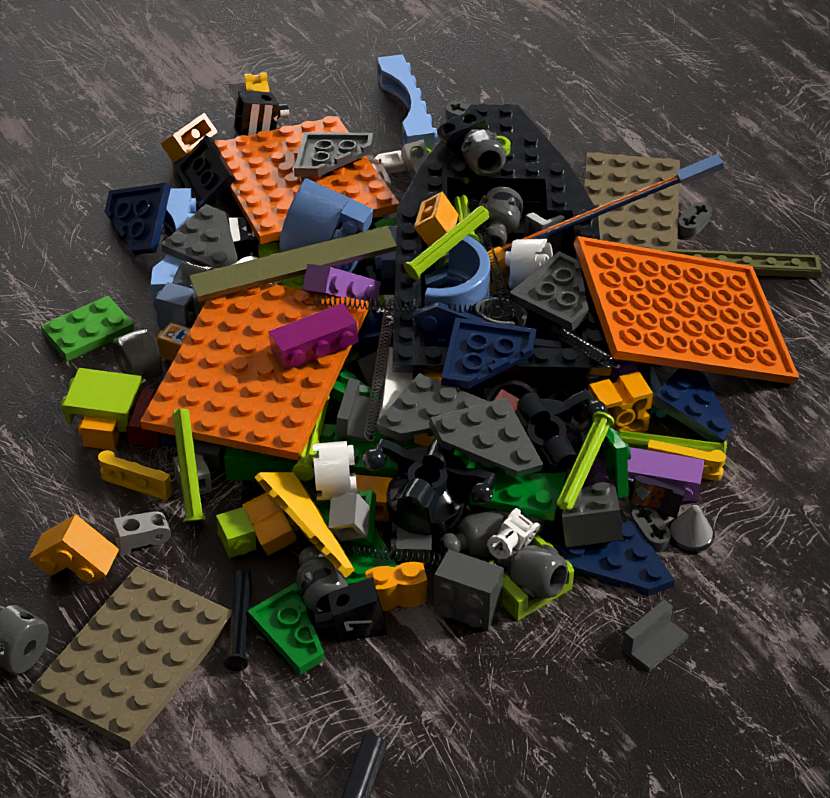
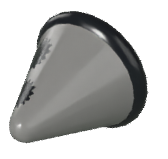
[668,505,715,552]

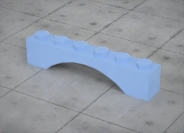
[377,54,438,151]
[151,188,196,303]

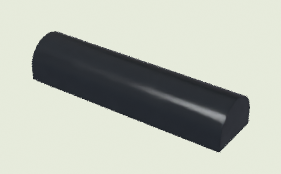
[341,732,387,798]

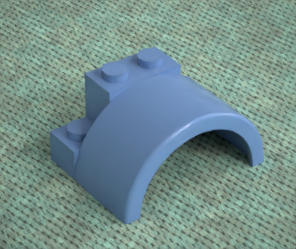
[279,178,373,274]
[424,236,493,346]

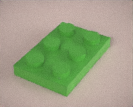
[41,296,135,361]

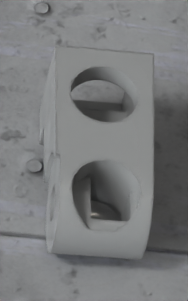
[401,139,429,179]
[114,511,171,556]

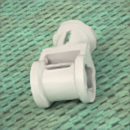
[487,508,540,559]

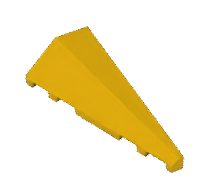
[254,472,355,578]

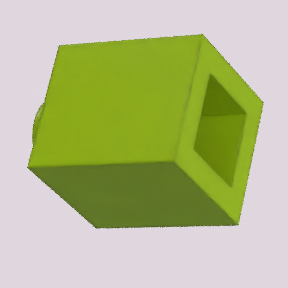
[216,507,256,558]

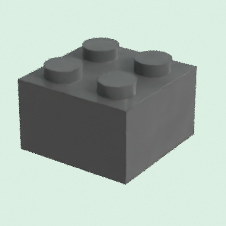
[560,482,623,547]
[434,549,504,631]

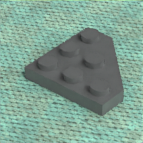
[294,132,374,178]
[162,204,238,271]
[509,252,589,331]
[376,373,489,442]
[429,397,543,478]

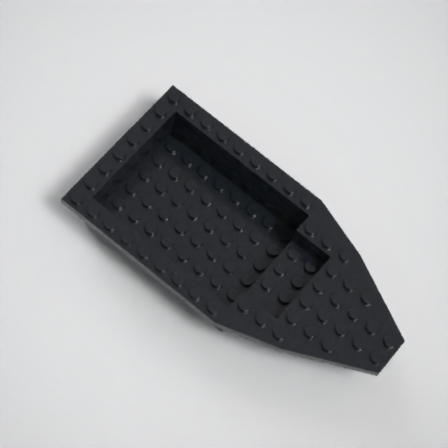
[393,103,612,402]

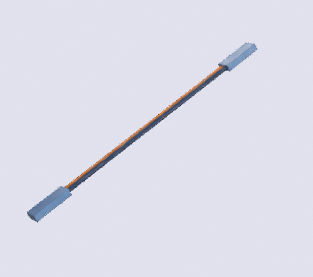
[424,154,725,288]

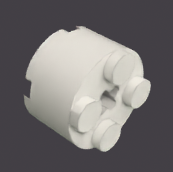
[505,239,553,290]
[313,441,357,501]

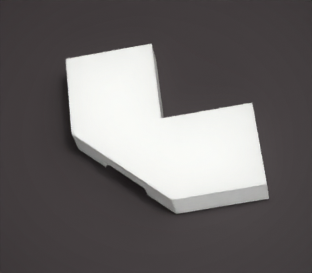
[372,150,407,189]

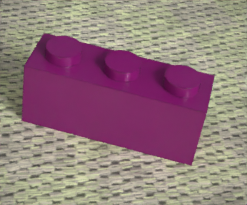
[269,303,359,371]

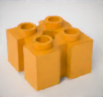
[586,371,653,433]

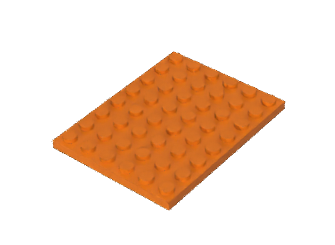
[215,116,400,244]
[573,236,799,384]
[140,283,369,461]

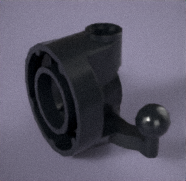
[515,390,608,484]
[362,439,495,536]

